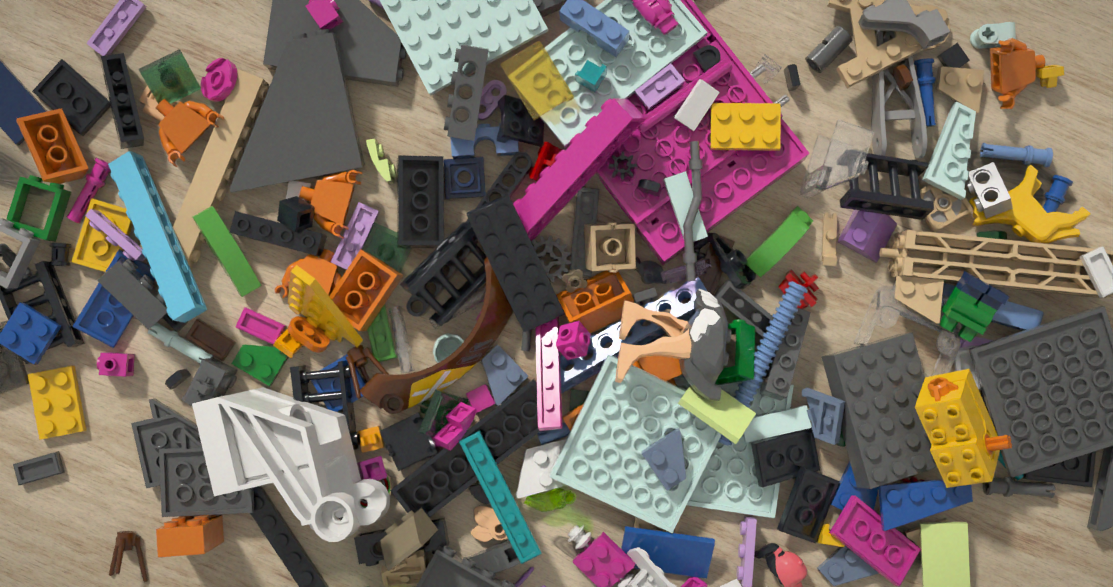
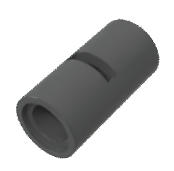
[805,26,853,73]

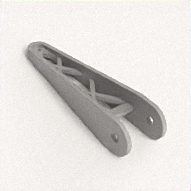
[871,30,927,158]

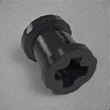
[49,243,71,266]

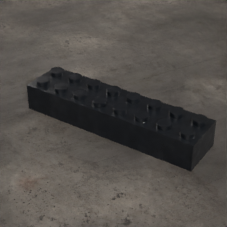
[390,378,540,518]

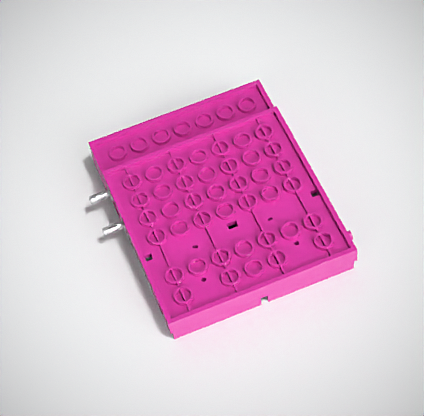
[596,0,810,266]

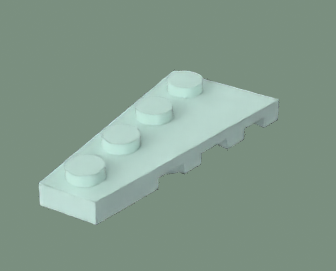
[922,102,976,200]

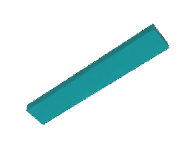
[459,431,542,564]

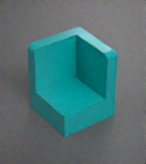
[575,60,607,93]

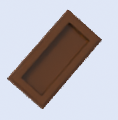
[185,319,236,361]

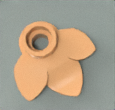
[471,506,508,542]

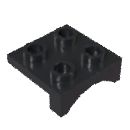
[497,95,544,147]
[380,412,439,471]

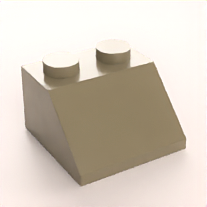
[380,508,438,571]

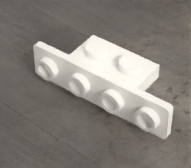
[627,547,677,587]

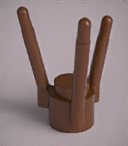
[346,345,389,399]
[109,531,148,582]

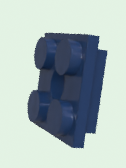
[443,157,486,199]

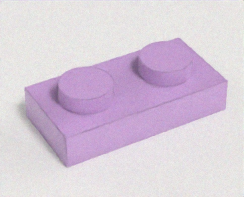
[635,63,685,111]

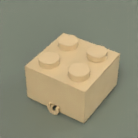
[584,222,636,272]

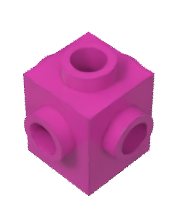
[556,321,591,360]

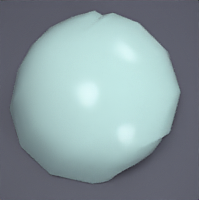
[433,333,464,363]

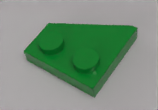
[231,345,288,386]

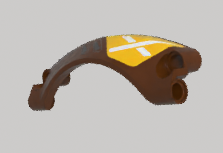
[360,257,514,414]

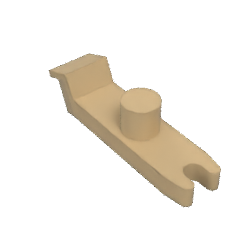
[821,212,837,266]

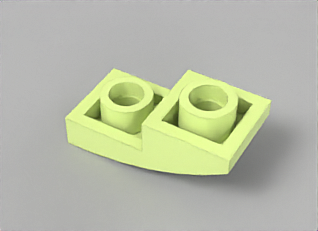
[366,139,397,184]

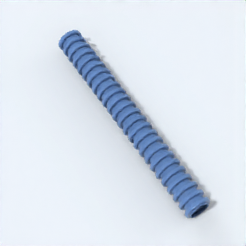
[718,281,808,446]

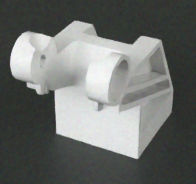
[192,387,390,542]

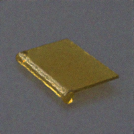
[500,41,574,120]

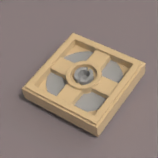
[920,184,973,233]

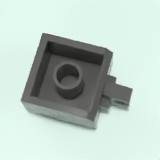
[182,358,237,406]

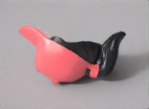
[754,543,807,587]

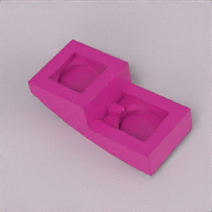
[433,402,477,451]

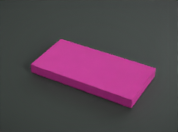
[829,496,921,587]

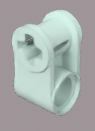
[970,22,1016,49]

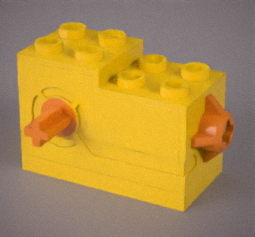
[915,369,1012,488]

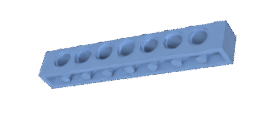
[560,277,708,394]

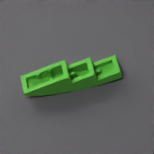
[192,206,261,297]

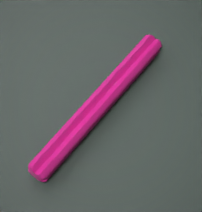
[638,58,732,133]

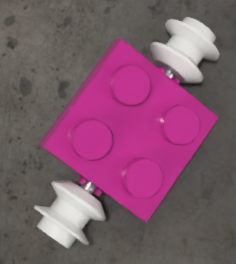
[568,525,635,587]

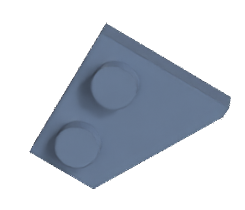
[481,344,528,406]
[802,388,845,445]
[641,428,686,491]
[817,546,878,586]

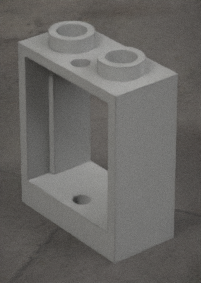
[0,218,40,289]

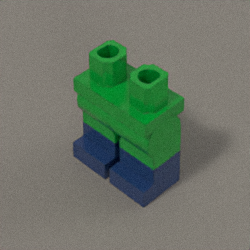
[939,271,1010,342]

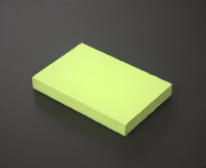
[678,385,756,444]
[920,522,970,587]

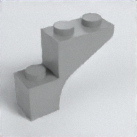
[858,0,950,50]

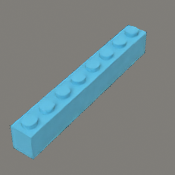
[108,151,207,323]

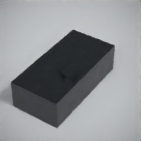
[397,155,444,248]

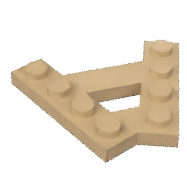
[827,0,923,89]

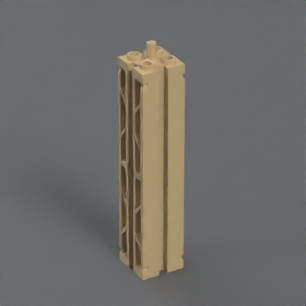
[879,230,1113,298]

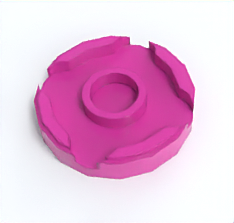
[201,58,237,102]

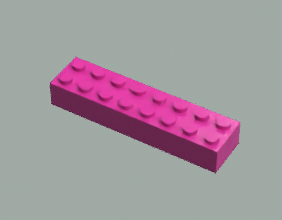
[513,98,647,242]

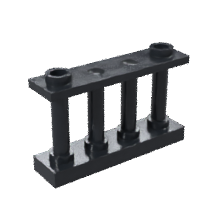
[836,150,934,220]
[400,222,487,326]
[0,261,84,364]
[290,361,360,450]

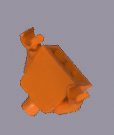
[990,38,1046,109]
[155,99,224,167]
[299,170,362,239]
[275,249,342,298]
[633,356,682,386]

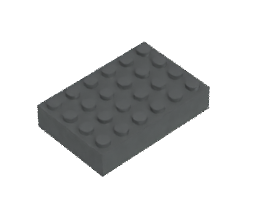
[821,332,937,489]

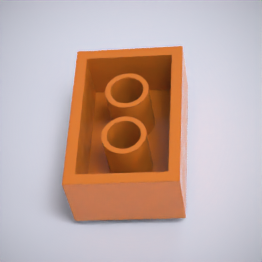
[156,515,224,557]

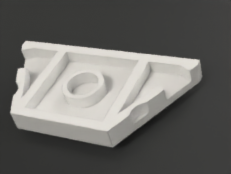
[516,439,567,499]

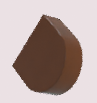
[893,64,913,91]

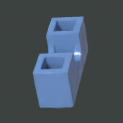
[559,0,629,57]
[450,123,519,159]

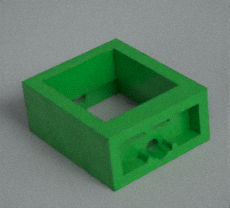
[6,175,71,242]
[715,319,755,385]

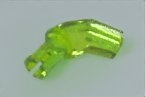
[524,488,576,512]

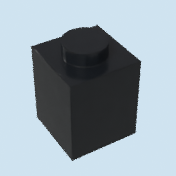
[277,196,315,232]

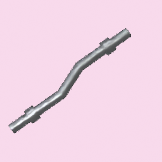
[683,141,703,281]

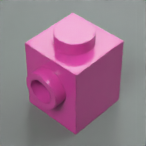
[306,0,343,31]
[97,352,135,377]

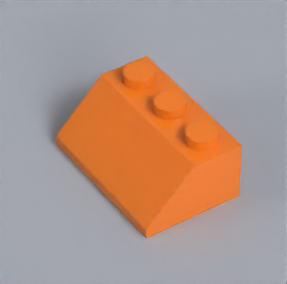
[16,108,89,184]
[329,249,404,331]
[556,269,635,333]

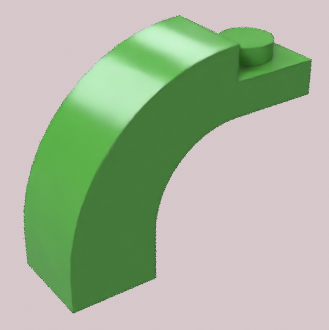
[746,206,813,278]

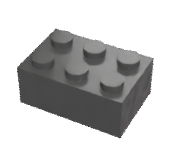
[97,257,167,330]

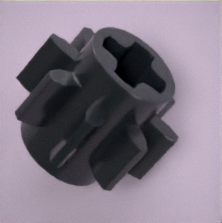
[608,151,637,182]

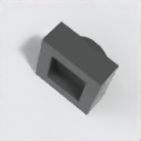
[632,287,657,305]

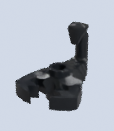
[694,233,756,289]

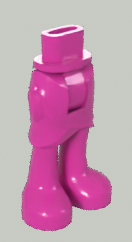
[632,0,679,35]

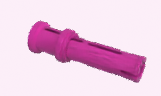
[66,157,110,224]

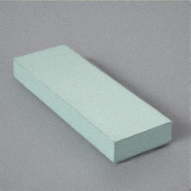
[663,171,708,242]
[743,405,812,443]

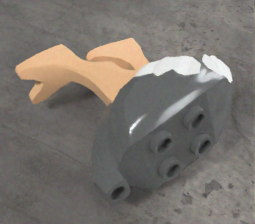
[615,289,731,401]

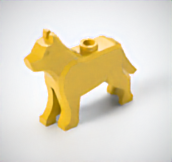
[969,165,1091,244]

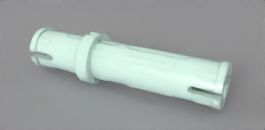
[148,322,213,364]

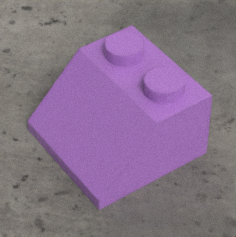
[837,210,897,263]

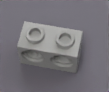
[966,162,1013,219]

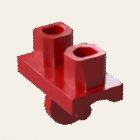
[529,141,563,182]
[778,269,819,309]

